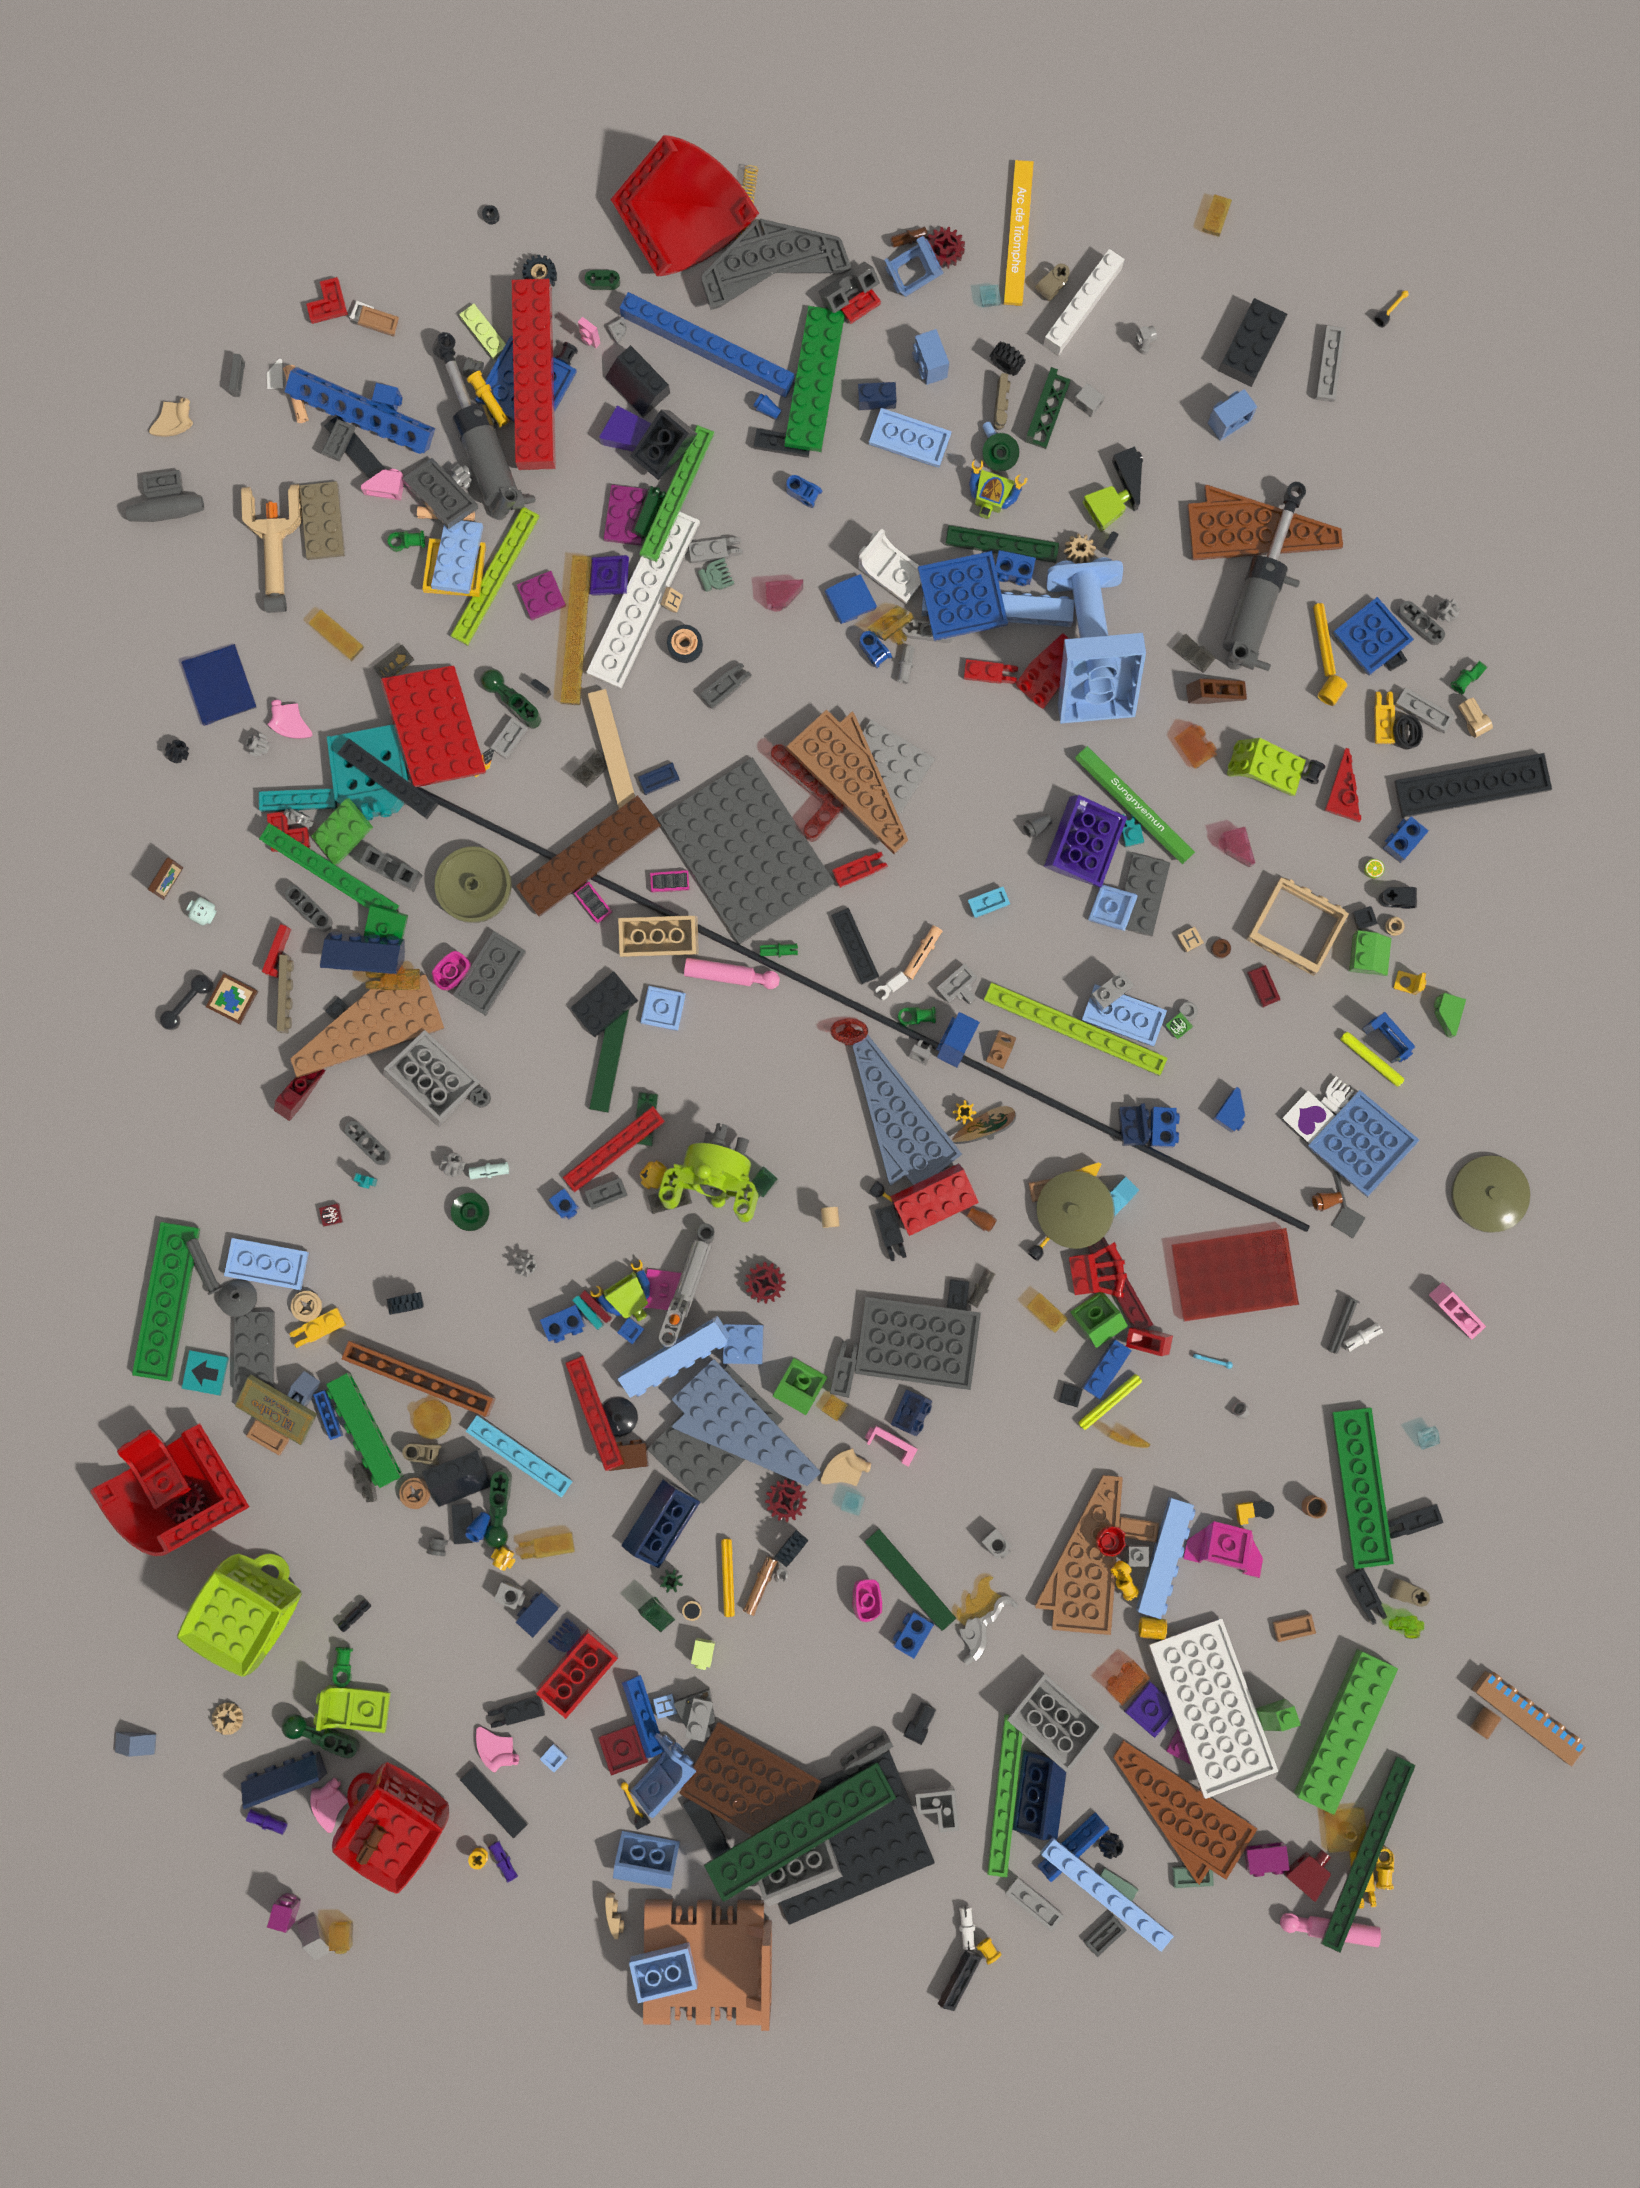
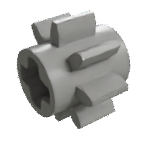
[451,465,474,488]
[1435,598,1460,623]
[246,733,270,757]
[440,1153,465,1177]
[513,1252,537,1277]

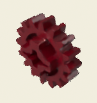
[928,227,965,269]
[744,1262,786,1304]
[765,1479,807,1522]
[165,1481,208,1523]

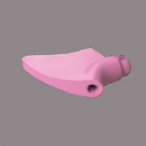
[267,700,313,739]
[476,1727,519,1773]
[310,1778,348,1833]

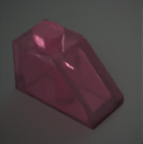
[765,579,804,612]
[1219,827,1255,867]

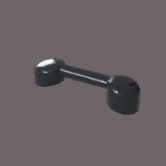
[160,975,213,1030]

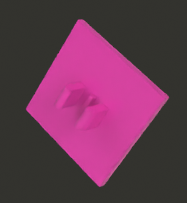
[645,1269,682,1310]

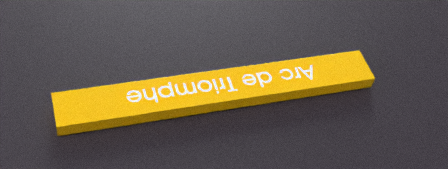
[1004,160,1034,306]

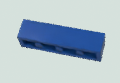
[314,1390,343,1440]

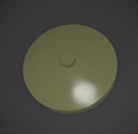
[435,846,512,923]
[1451,1156,1530,1233]
[1037,1171,1115,1249]

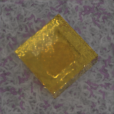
[821,1394,848,1421]

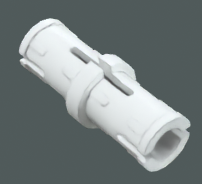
[1343,1322,1383,1352]
[959,1906,975,1950]

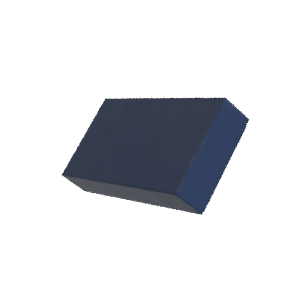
[638,762,680,795]

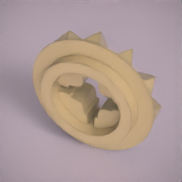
[291,1291,322,1322]
[211,1703,244,1735]

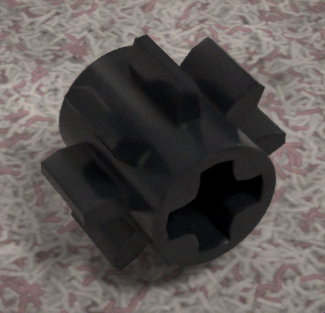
[165,740,189,763]
[1099,1833,1124,1859]

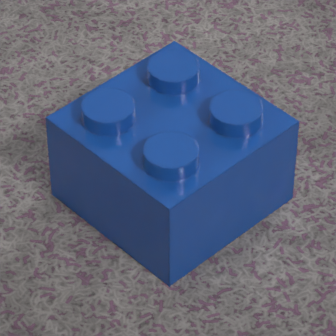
[936,1012,980,1068]

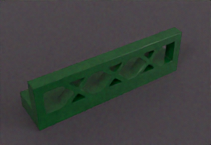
[1025,367,1071,449]

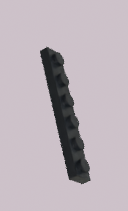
[337,739,439,819]

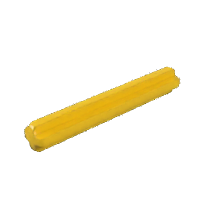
[1313,603,1336,677]
[721,1538,735,1617]

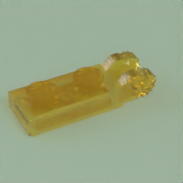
[366,969,420,990]
[518,1532,575,1560]

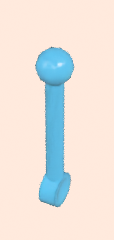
[1193,1354,1233,1369]

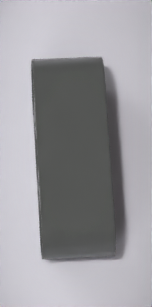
[285,885,333,932]

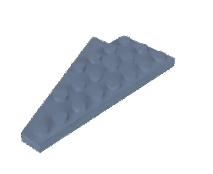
[852,1034,962,1186]
[671,1359,821,1486]

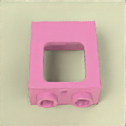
[865,1425,918,1467]

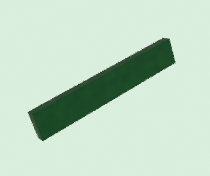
[945,525,1059,563]
[589,1008,630,1113]
[865,1528,957,1631]

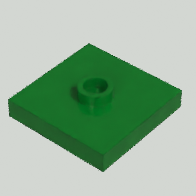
[364,904,408,939]

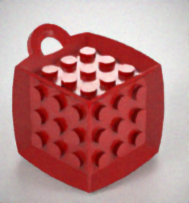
[332,1762,450,1894]

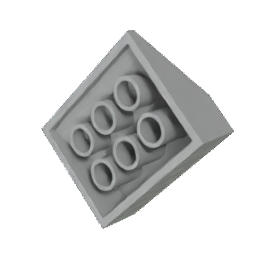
[384,1030,480,1127]
[1007,1673,1105,1773]
[758,1839,843,1906]

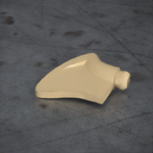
[149,397,193,437]
[821,1448,872,1486]

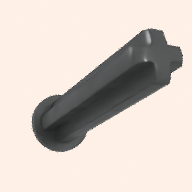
[187,1238,223,1295]
[1327,1296,1360,1354]

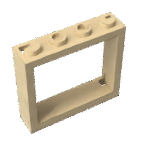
[1246,877,1349,976]

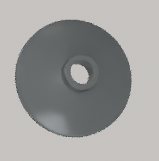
[218,1280,257,1317]

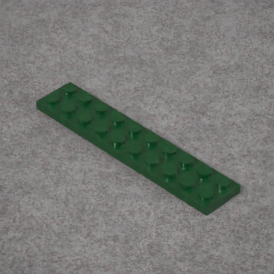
[704,1762,896,1902]

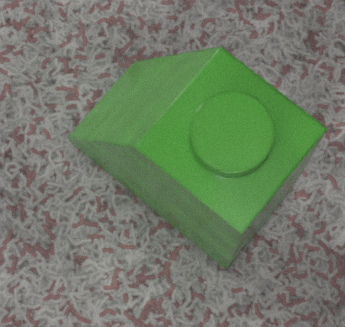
[1255,1699,1301,1732]

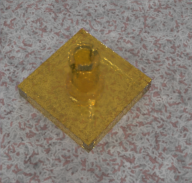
[867,605,915,645]
[1323,1807,1366,1853]

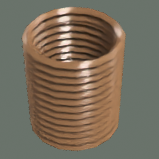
[1301,1495,1327,1519]
[1470,1706,1502,1740]

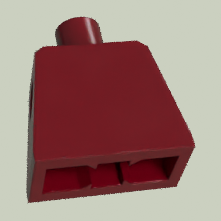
[1283,1850,1331,1902]

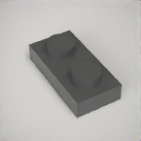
[585,1178,628,1210]

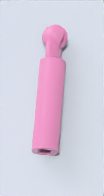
[684,958,780,989]
[1280,1912,1381,1948]

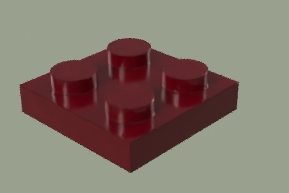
[598,1724,649,1776]

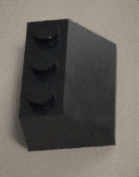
[605,345,670,418]
[422,1449,491,1507]

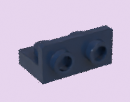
[1118,1103,1151,1146]
[891,1389,932,1436]

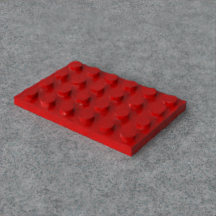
[381,665,486,787]

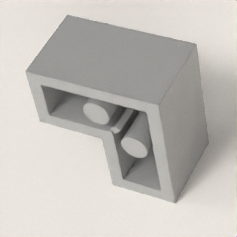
[915,1786,959,1833]

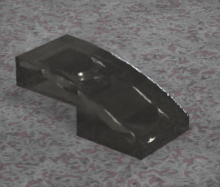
[1172,634,1216,672]

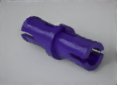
[246,1809,288,1835]
[488,1840,518,1883]

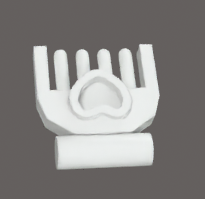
[1320,1076,1357,1115]

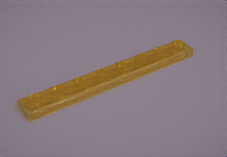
[561,555,592,705]

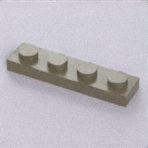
[277,955,294,1033]

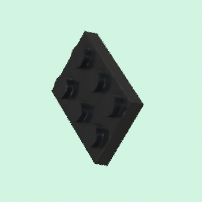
[571,971,639,1037]

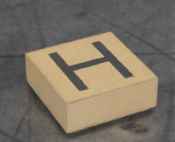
[660,587,683,613]
[1177,926,1204,953]

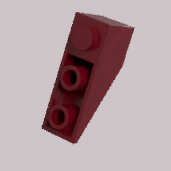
[274,1069,326,1121]

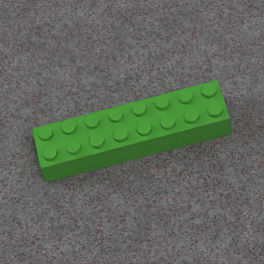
[1294,1649,1398,1815]

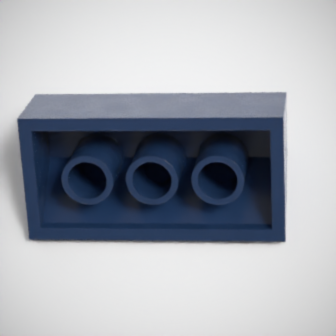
[320,931,405,974]
[621,1479,700,1568]
[241,1750,327,1809]
[1012,1750,1066,1840]

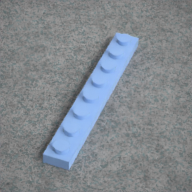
[1040,1837,1174,1952]

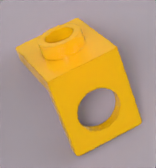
[1393,970,1426,995]

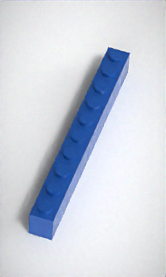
[619,292,794,398]

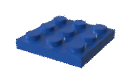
[1333,597,1414,676]

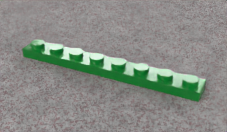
[259,823,400,911]

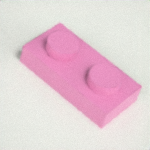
[578,317,600,348]

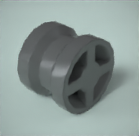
[463,357,484,377]
[470,1087,491,1108]
[426,1537,448,1556]

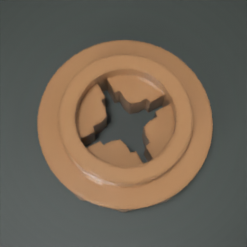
[399,1477,431,1509]

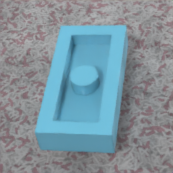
[968,887,1010,919]

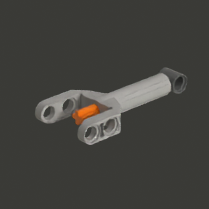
[659,1223,715,1350]

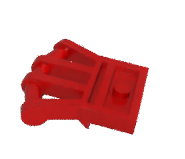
[1069,1242,1127,1298]

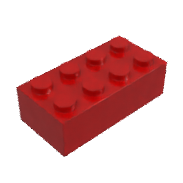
[890,1163,979,1236]
[536,1628,618,1719]

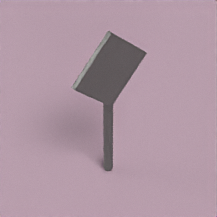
[1332,1171,1365,1238]

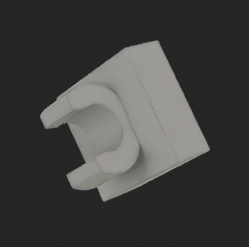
[909,1040,932,1065]

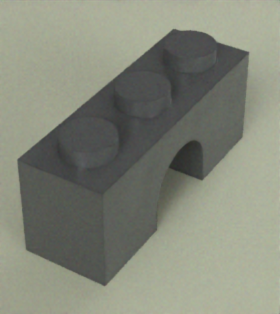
[818,262,880,313]
[360,845,423,892]

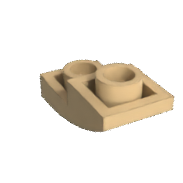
[605,1893,624,1939]

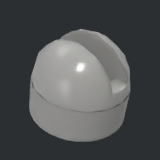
[1232,1401,1250,1419]

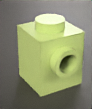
[691,1638,716,1670]

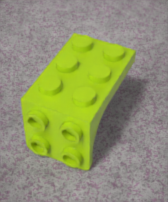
[1227,738,1306,796]
[314,1685,391,1733]

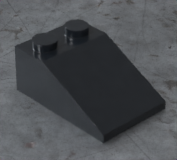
[630,409,697,480]

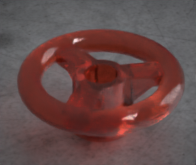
[830,1018,868,1045]

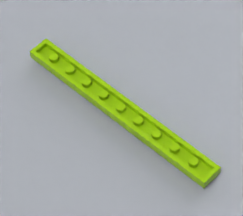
[983,983,1168,1076]

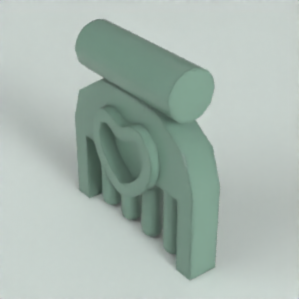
[698,558,735,592]

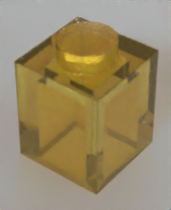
[329,1921,353,1954]

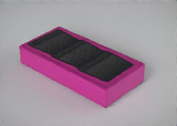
[650,870,690,893]
[574,882,613,924]

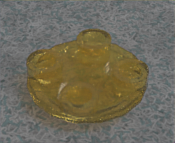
[413,1400,452,1439]

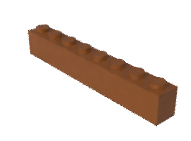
[341,1341,496,1417]

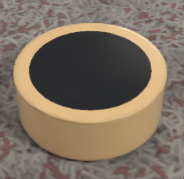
[682,1600,702,1621]

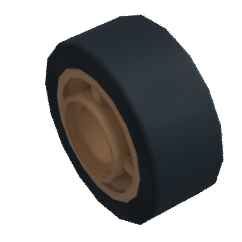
[667,625,703,663]

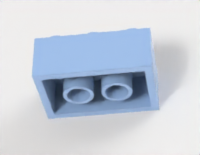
[629,1942,698,2003]

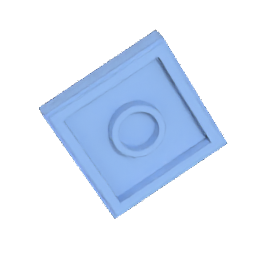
[1088,885,1137,931]
[640,986,686,1031]

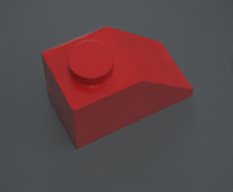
[1126,1328,1173,1357]

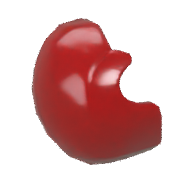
[1096,1526,1126,1557]

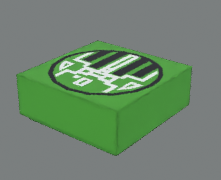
[1166,1012,1193,1039]

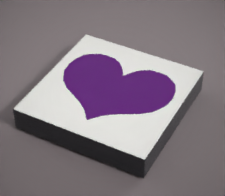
[1281,1091,1335,1144]

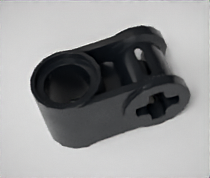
[1378,887,1417,909]

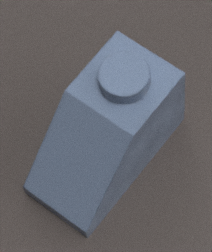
[287,1371,320,1407]

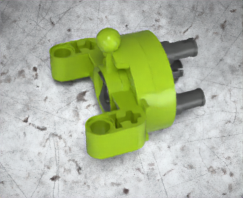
[659,1123,759,1222]

